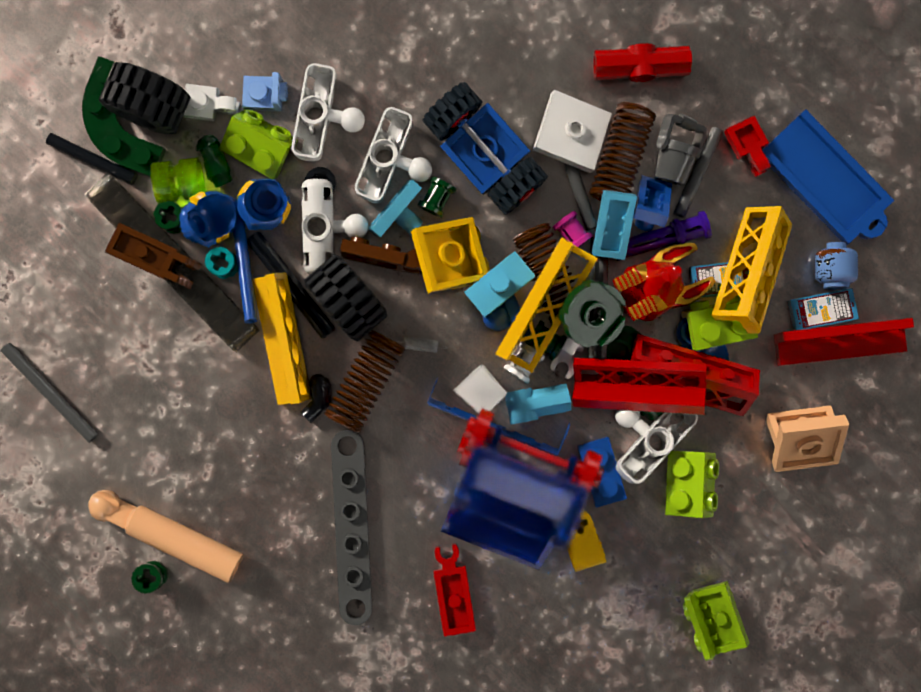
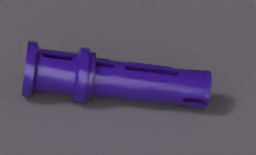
[617,210,712,261]

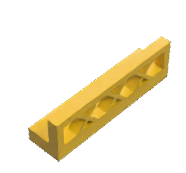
[712,206,793,334]
[495,237,598,373]
[252,272,312,405]

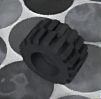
[98,62,191,134]
[304,254,387,342]

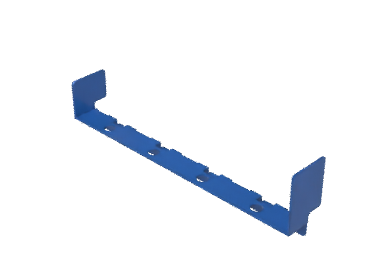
[427,378,570,456]

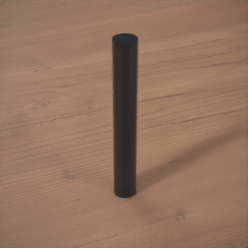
[46,133,137,185]

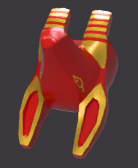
[612,243,716,321]

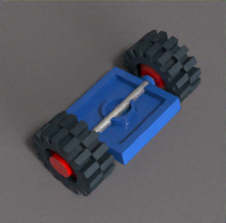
[422,82,548,215]

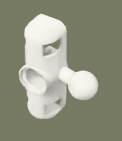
[292,63,365,162]
[355,107,433,203]
[301,179,369,274]
[615,410,698,484]

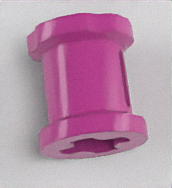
[552,210,593,247]

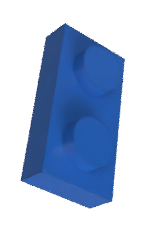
[577,437,627,508]

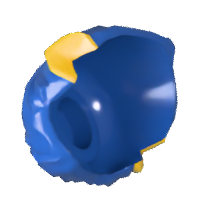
[237,179,291,230]
[179,191,237,248]

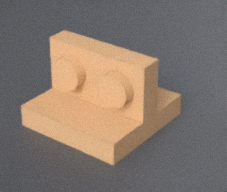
[766,405,849,472]

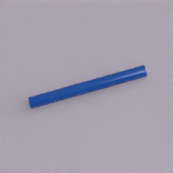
[233,209,258,323]

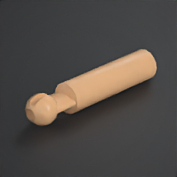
[88,490,244,583]

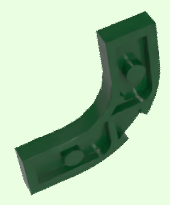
[82,56,166,179]

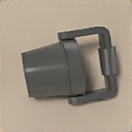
[654,114,707,186]

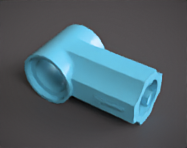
[505,383,572,425]

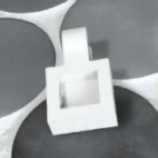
[183,84,240,122]
[550,336,585,379]

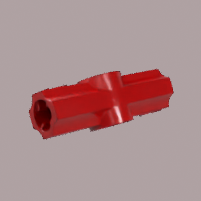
[593,43,692,82]

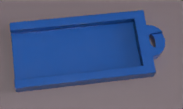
[762,109,895,244]

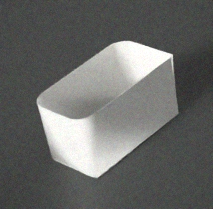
[453,365,507,415]

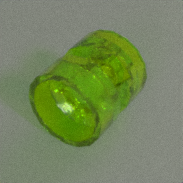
[151,157,205,204]

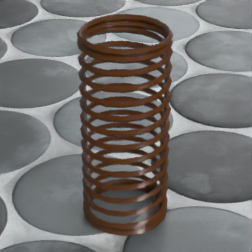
[589,102,657,201]
[512,223,575,326]
[324,330,406,433]

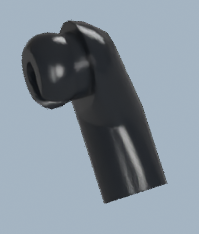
[300,374,332,423]

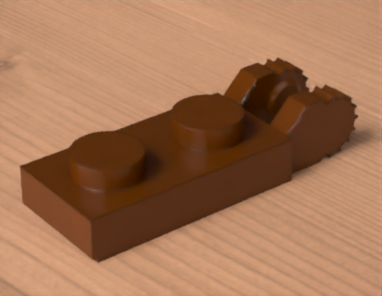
[105,223,202,289]
[340,237,423,275]

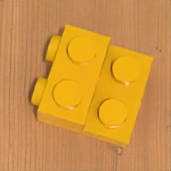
[411,217,489,294]

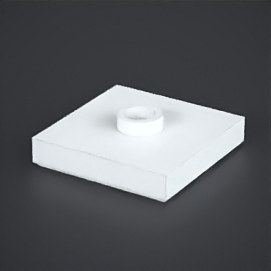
[533,90,612,173]

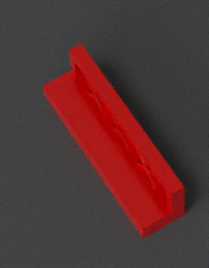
[774,318,914,366]
[622,334,760,417]
[572,357,707,415]

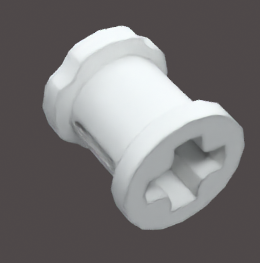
[504,342,545,384]

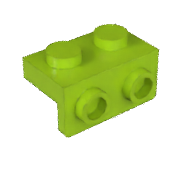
[219,110,298,179]
[681,295,758,351]
[665,450,719,518]
[683,581,750,661]

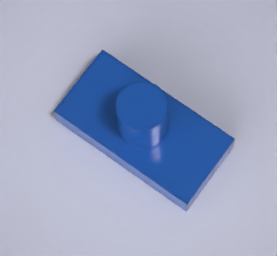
[633,175,672,231]

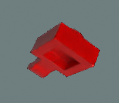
[724,115,771,177]

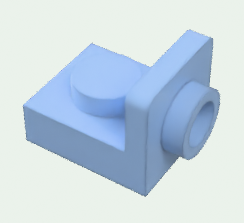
[242,72,288,111]

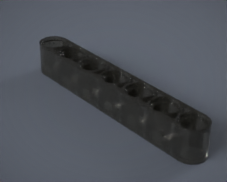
[84,173,260,353]

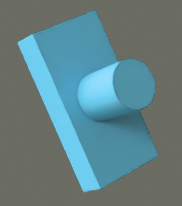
[368,180,423,237]
[592,190,637,260]
[464,251,536,318]

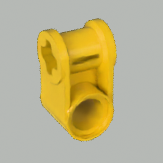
[561,506,606,572]

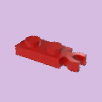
[433,543,476,637]

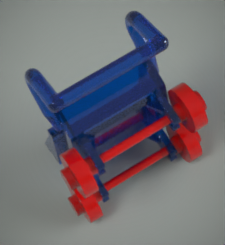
[440,408,604,570]

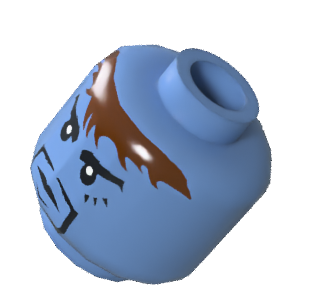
[815,242,858,290]

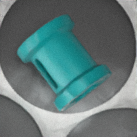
[205,247,238,279]

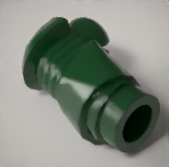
[195,135,233,188]

